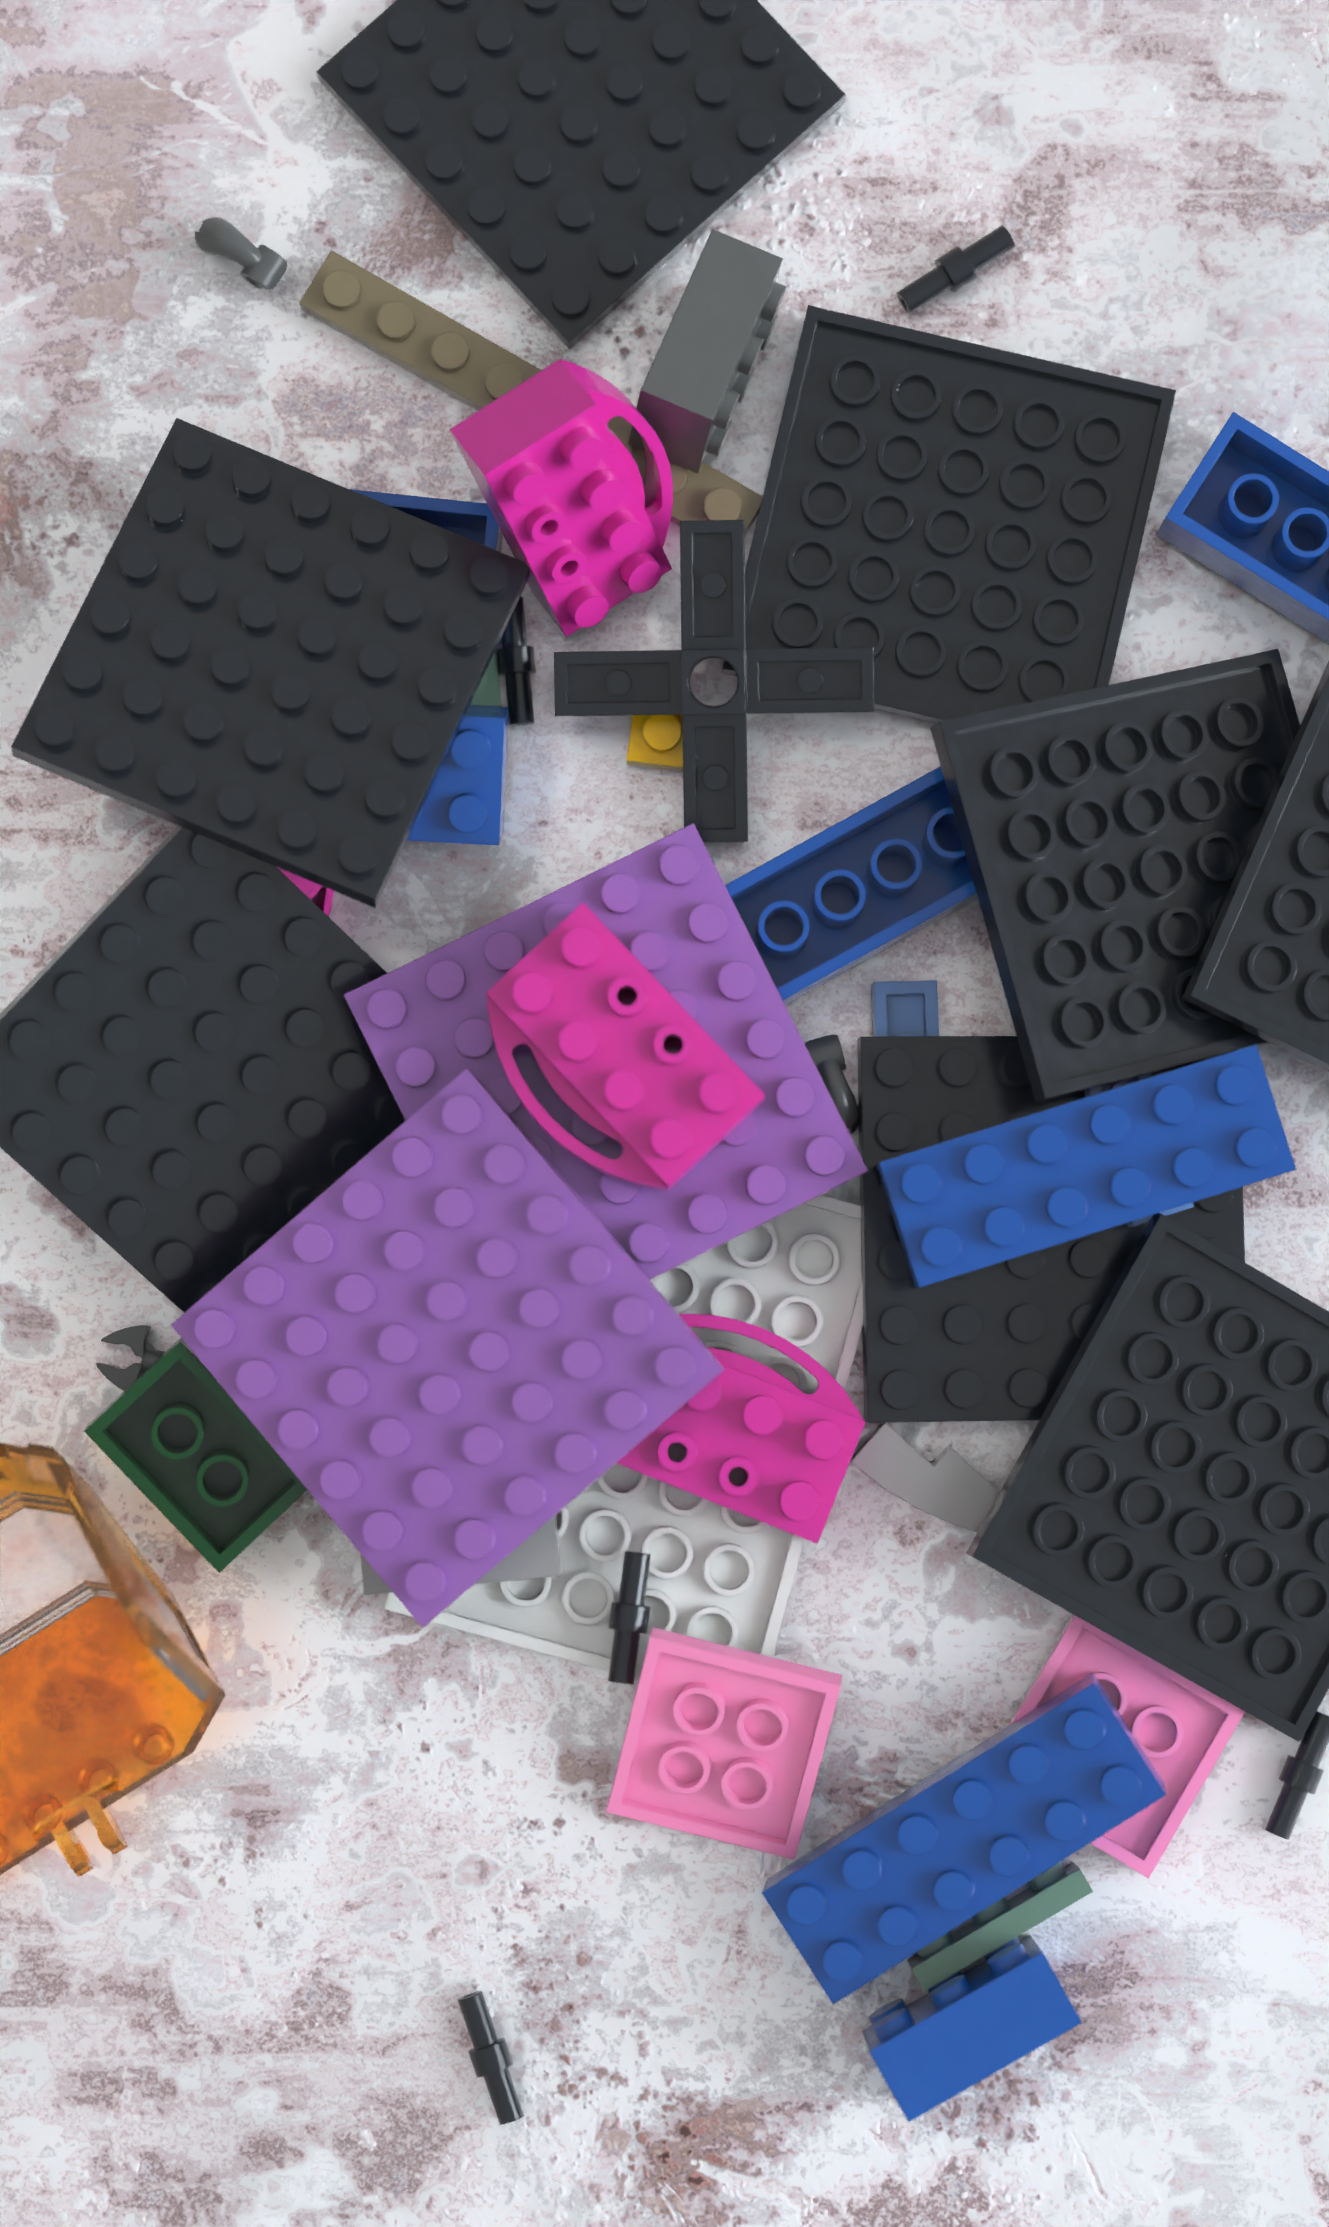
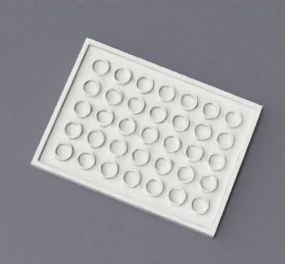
[384,1195,863,1680]

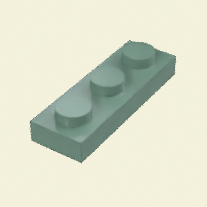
[907,1862,1093,1992]

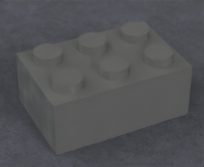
[628,229,787,474]

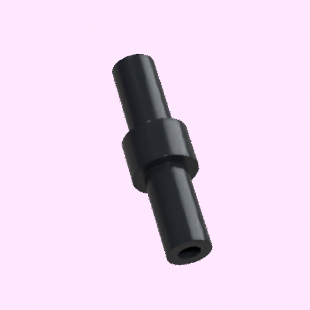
[897,225,1015,314]
[496,597,536,726]
[608,1551,651,1684]
[1265,1711,1329,1840]
[458,1991,524,2125]

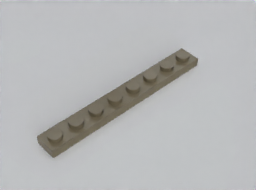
[299,250,763,536]

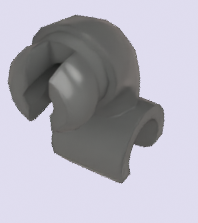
[195,217,287,290]
[805,1034,859,1134]

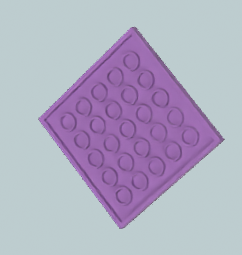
[344,823,868,1280]
[171,1068,725,1628]

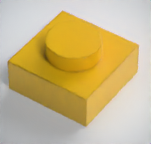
[627,714,683,772]

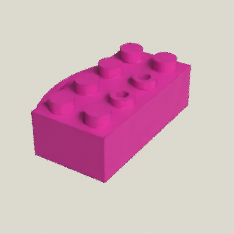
[449,359,673,637]
[486,903,766,1191]
[617,1313,866,1544]

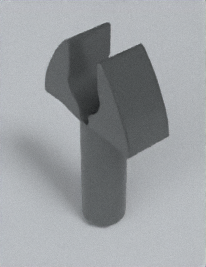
[96,1325,165,1391]

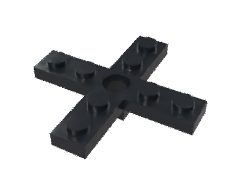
[554,520,874,842]

